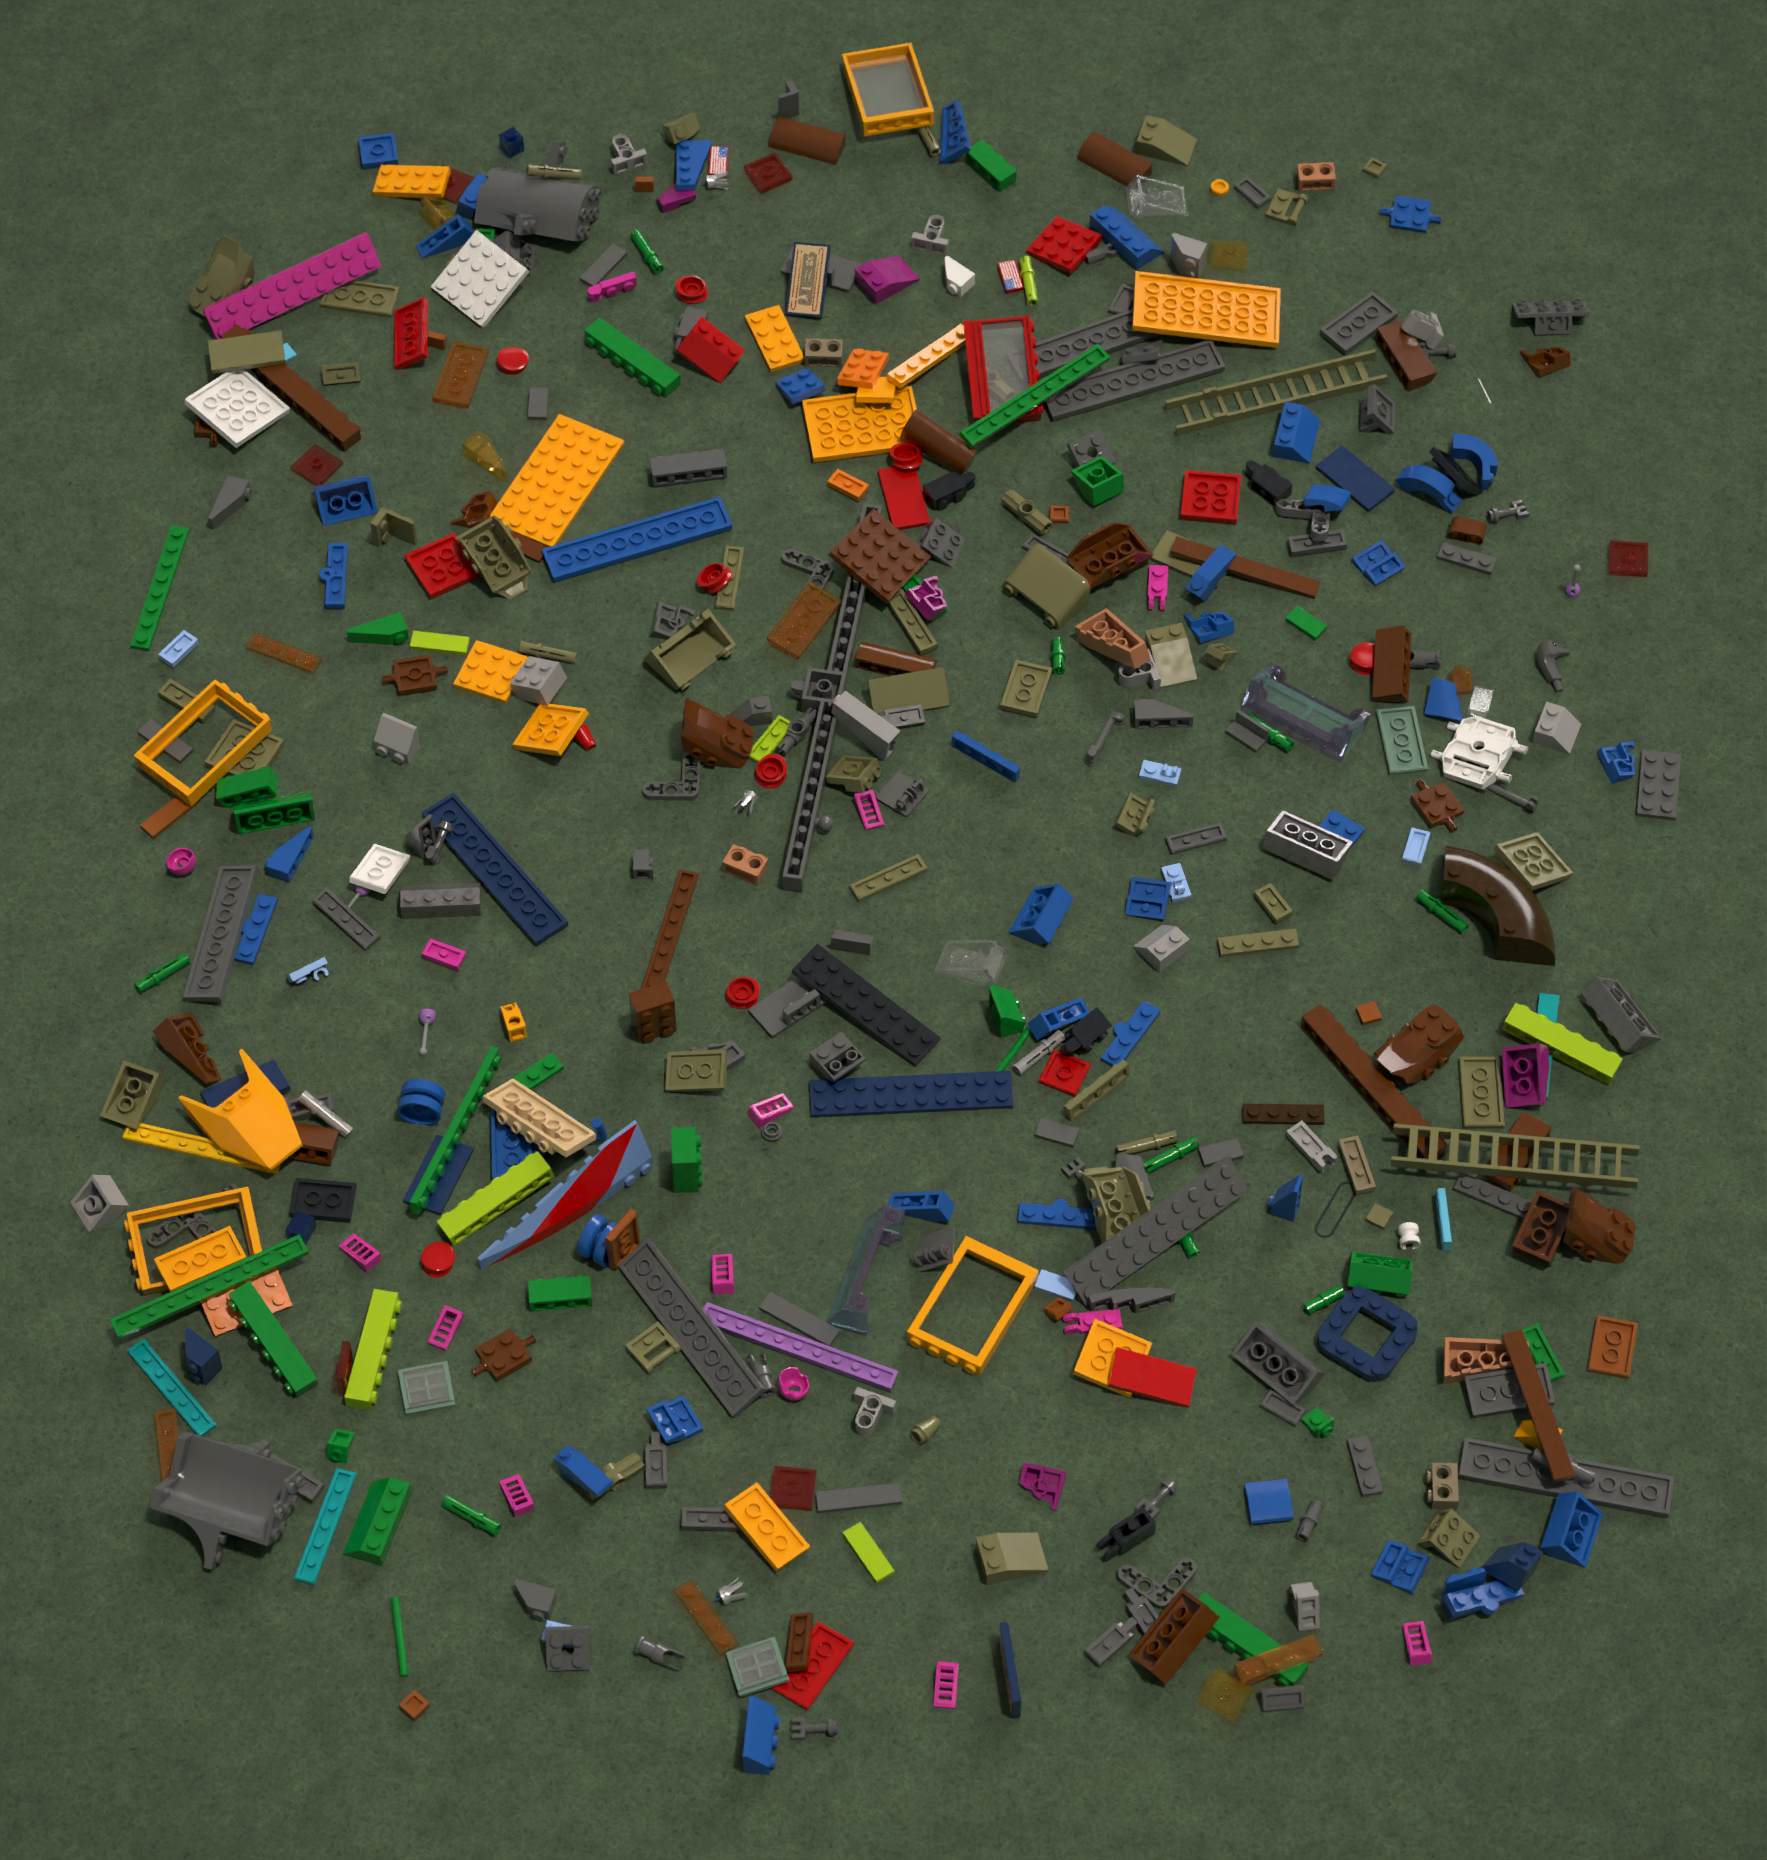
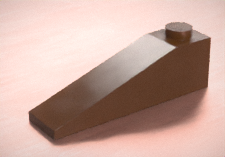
[153,1013,221,1084]

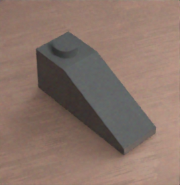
[208,475,252,529]
[1134,699,1193,729]
[405,814,436,859]

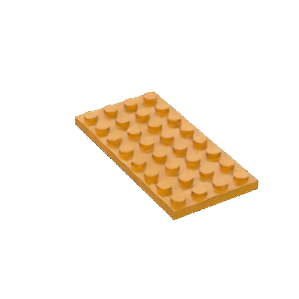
[1132,271,1280,348]
[491,414,625,547]

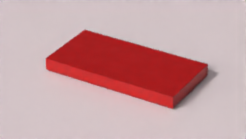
[394,297,428,370]
[878,467,930,530]
[1108,1347,1196,1408]
[771,1621,855,1711]

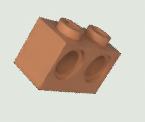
[1297,162,1336,191]
[722,844,768,886]

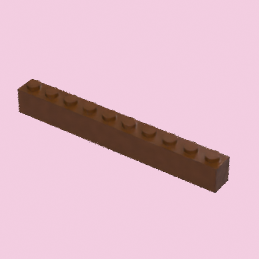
[221,324,361,452]
[1301,1004,1446,1159]

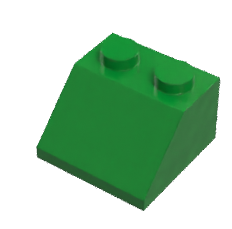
[1071,456,1125,506]
[988,985,1026,1038]

